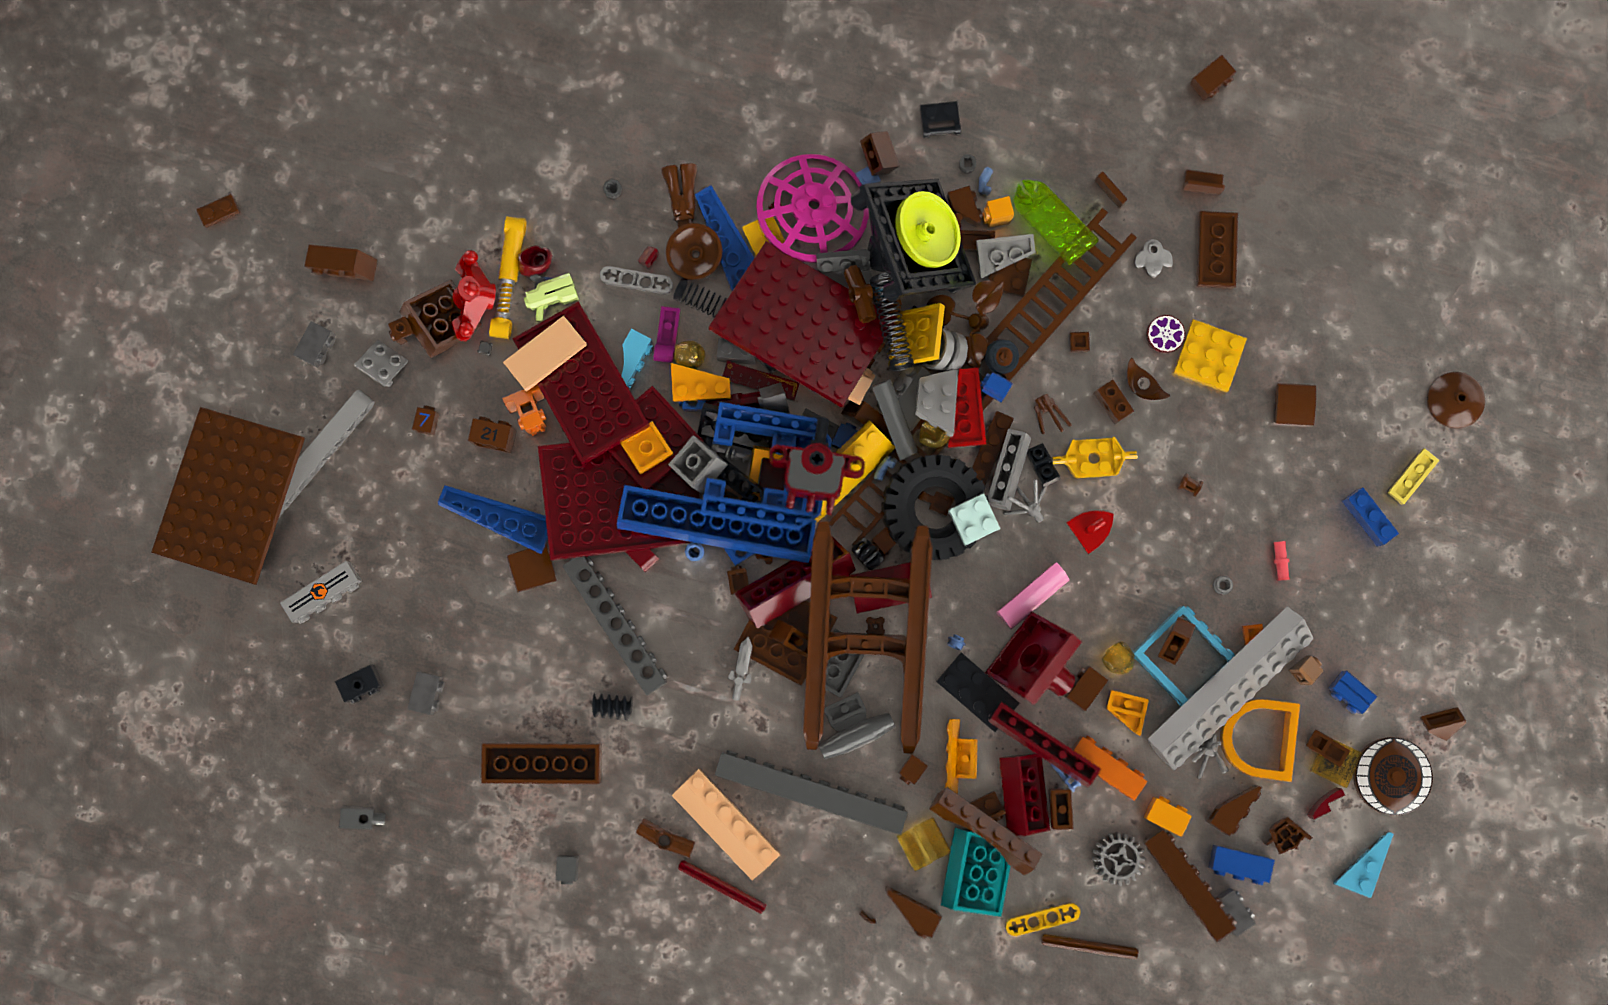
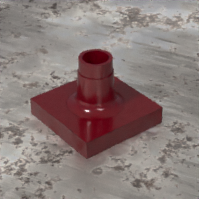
[985,611,1082,705]

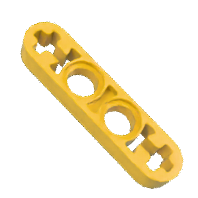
[1005,903,1080,936]

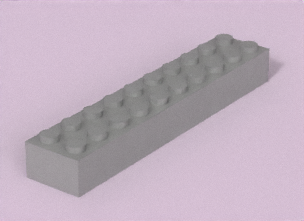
[1147,606,1313,771]

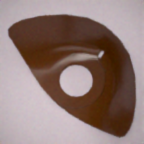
[1127,358,1170,400]

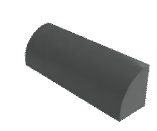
[872,379,918,460]

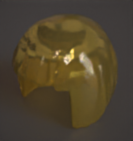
[674,341,706,369]
[919,420,950,448]
[1102,641,1135,675]

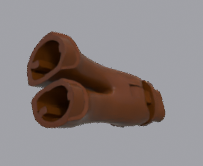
[661,163,697,228]

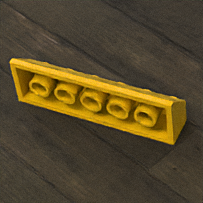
[814,420,895,524]

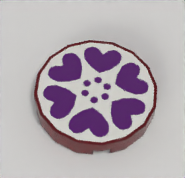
[1147,315,1185,353]

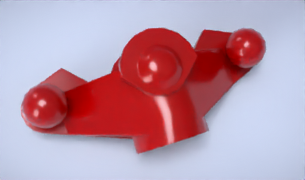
[451,250,496,341]

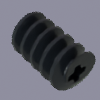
[592,693,633,720]

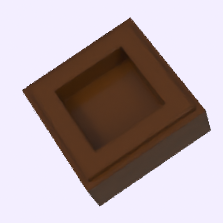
[1069,332,1090,352]

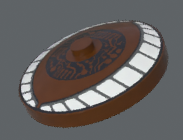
[1353,737,1433,816]

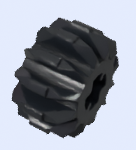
[851,538,884,570]

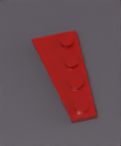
[947,368,986,448]

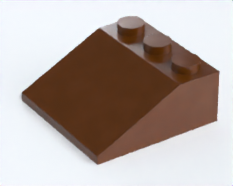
[399,279,483,358]

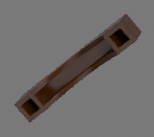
[929,787,1042,876]

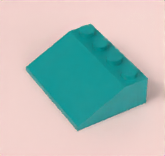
[941,828,1011,917]

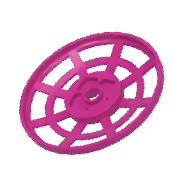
[756,154,869,263]

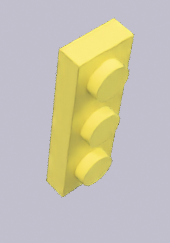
[1387,448,1440,505]

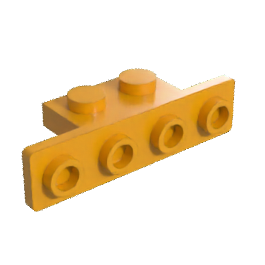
[945,719,978,794]

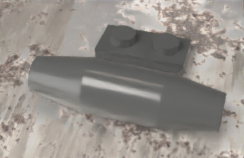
[818,693,895,759]

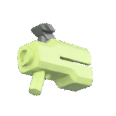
[524,273,579,322]

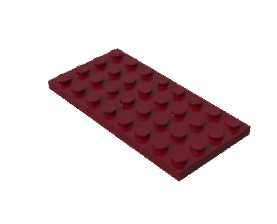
[512,301,650,465]

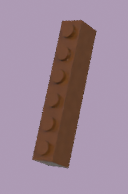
[1144,829,1237,943]

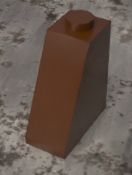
[841,400,893,442]

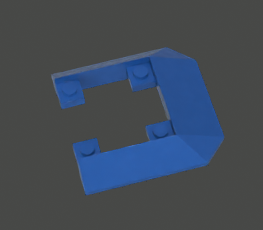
[701,402,832,531]

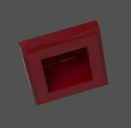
[638,246,659,269]

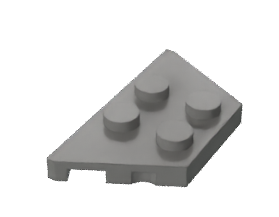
[915,369,958,437]

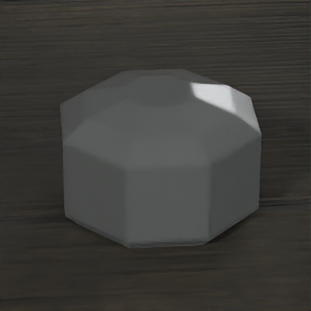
[603,179,622,199]

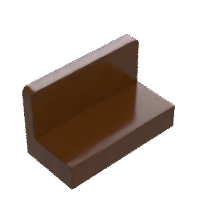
[1183,170,1225,195]

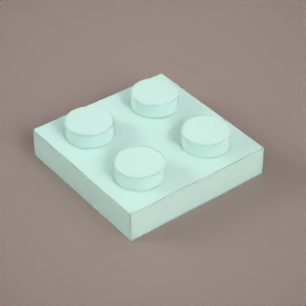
[948,494,1000,545]

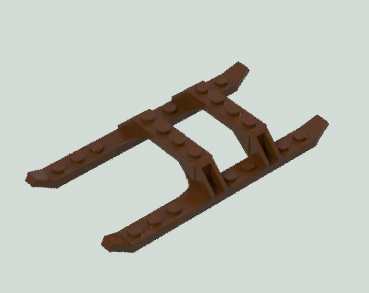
[803,521,932,754]

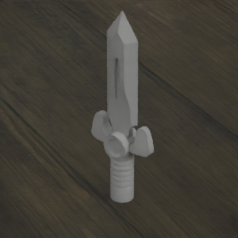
[728,637,752,700]

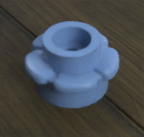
[947,634,966,651]

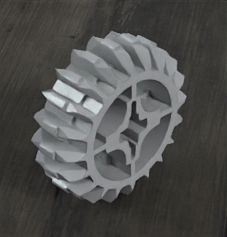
[1092,832,1146,886]

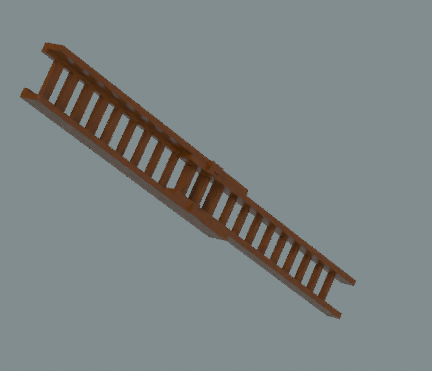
[829,208,1137,546]

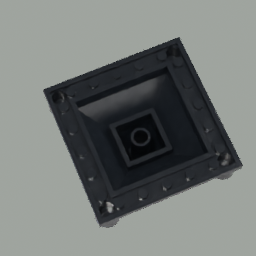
[851,179,976,302]

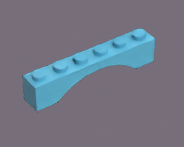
[622,328,654,389]

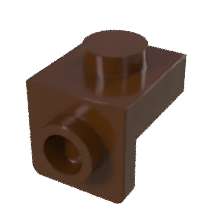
[388,316,413,345]
[727,565,749,595]

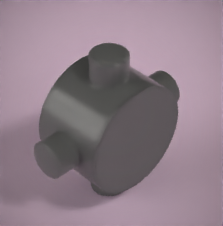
[477,340,493,356]

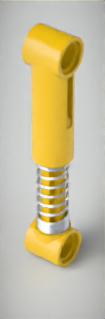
[489,216,527,339]

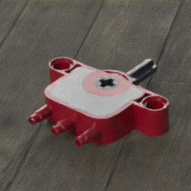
[769,417,865,515]

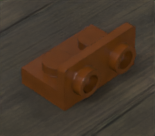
[969,791,1006,822]

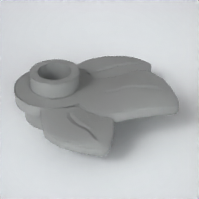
[1135,239,1173,278]

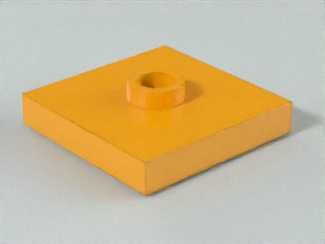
[620,421,673,475]

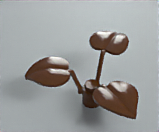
[926,280,1004,368]

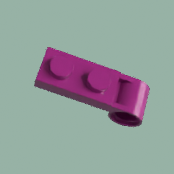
[653,306,681,363]

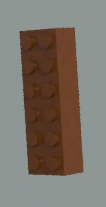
[481,743,602,784]

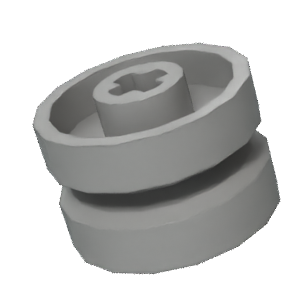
[922,328,968,372]

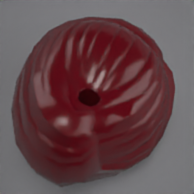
[518,245,552,278]

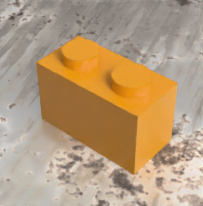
[982,196,1014,229]
[1143,796,1192,837]

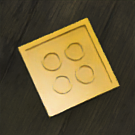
[888,303,945,366]
[1173,319,1247,392]

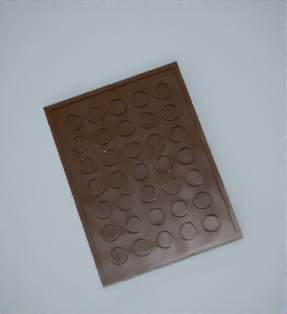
[151,407,305,585]

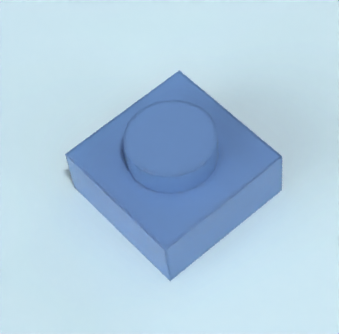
[855,166,881,185]

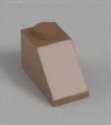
[1289,655,1323,685]

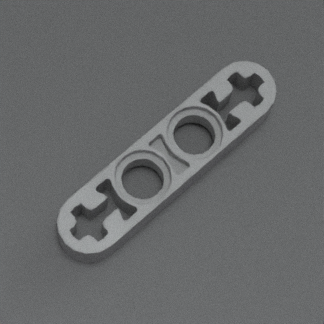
[600,266,673,294]

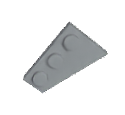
[976,234,1035,279]

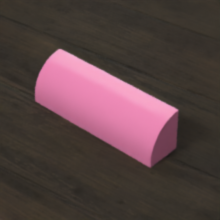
[996,562,1069,630]

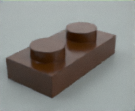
[196,194,241,228]

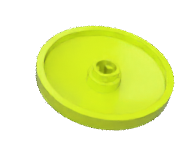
[895,191,961,268]

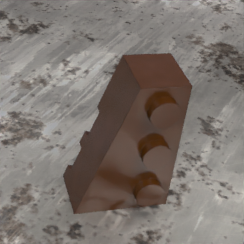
[304,245,378,281]

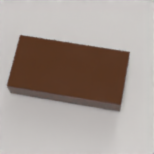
[1095,171,1127,209]

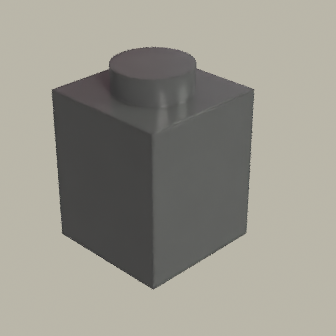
[556,855,579,885]

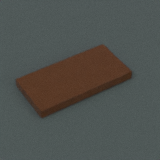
[1197,211,1238,288]

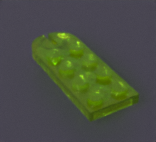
[1014,180,1099,265]

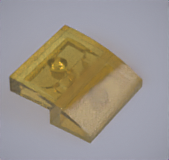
[897,817,951,871]

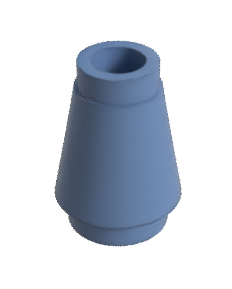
[685,542,704,561]

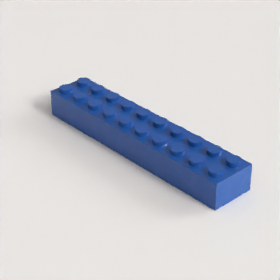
[617,485,817,563]

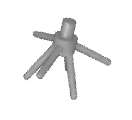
[1004,479,1047,522]
[1192,734,1229,779]

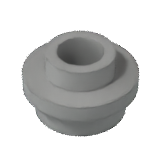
[1213,576,1233,595]

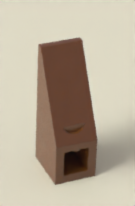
[1206,785,1262,836]

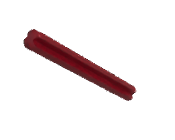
[678,860,766,914]

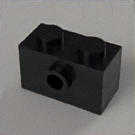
[335,665,384,704]

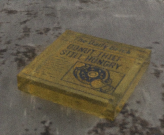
[1310,739,1362,788]

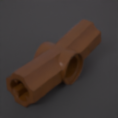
[843,265,877,323]
[635,818,695,858]

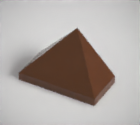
[1421,707,1466,741]

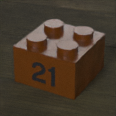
[468,416,517,453]

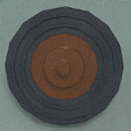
[985,339,1019,374]

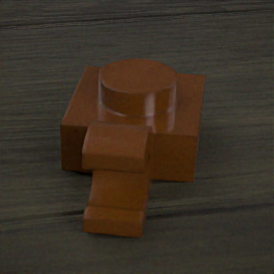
[918,491,954,517]

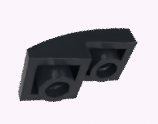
[1027,443,1060,488]

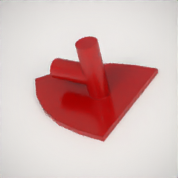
[1066,511,1114,554]

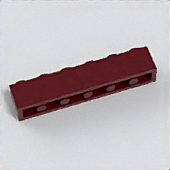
[989,702,1101,788]

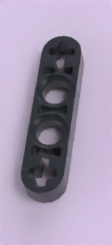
[718,457,764,504]

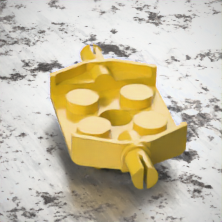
[1052,437,1137,479]

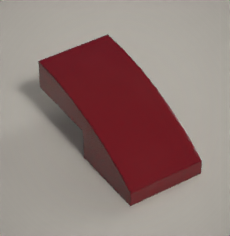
[1307,787,1345,820]

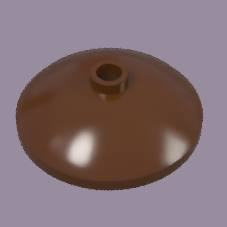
[666,223,723,280]
[1427,372,1485,429]

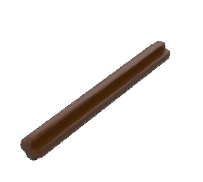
[1042,934,1139,959]

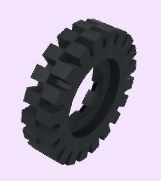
[881,455,989,560]

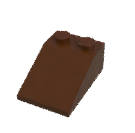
[885,886,942,939]

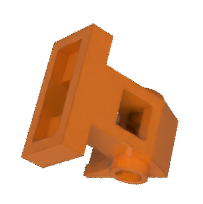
[502,384,547,436]

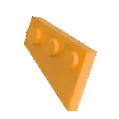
[671,363,731,402]

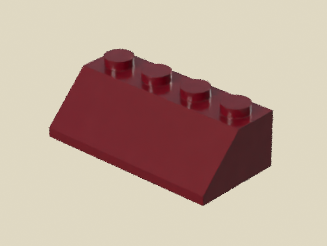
[849,562,932,614]
[999,753,1051,836]

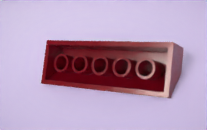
[734,536,856,628]

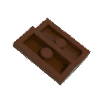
[1274,383,1316,426]
[507,544,557,593]

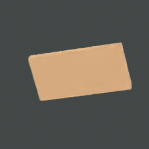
[503,316,587,392]

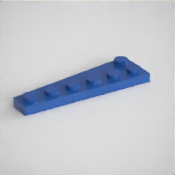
[695,185,754,291]
[438,485,548,554]

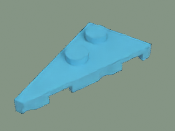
[1334,832,1394,898]

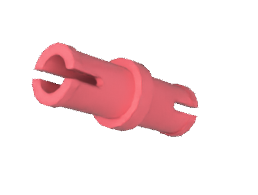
[1273,541,1290,581]

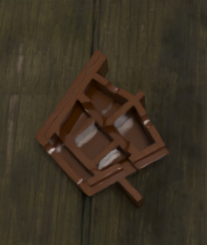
[1264,817,1313,855]

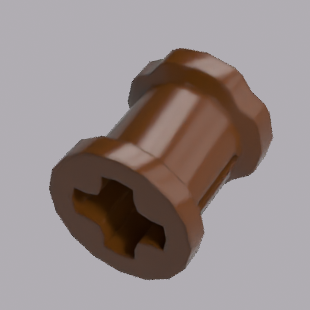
[1178,473,1204,497]

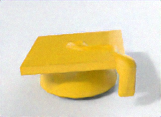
[742,217,785,255]

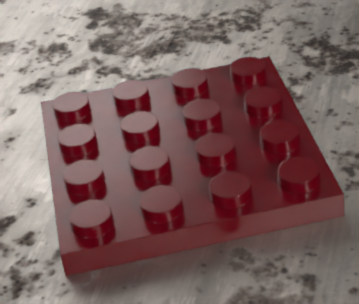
[608,385,704,489]

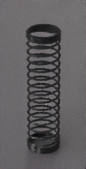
[869,273,914,371]
[673,278,727,318]

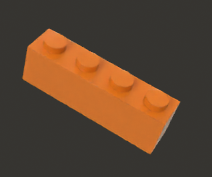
[1072,735,1148,801]

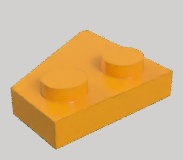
[1106,690,1149,736]

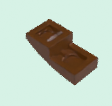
[1306,730,1350,768]

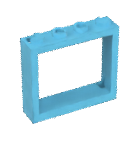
[1131,606,1235,707]

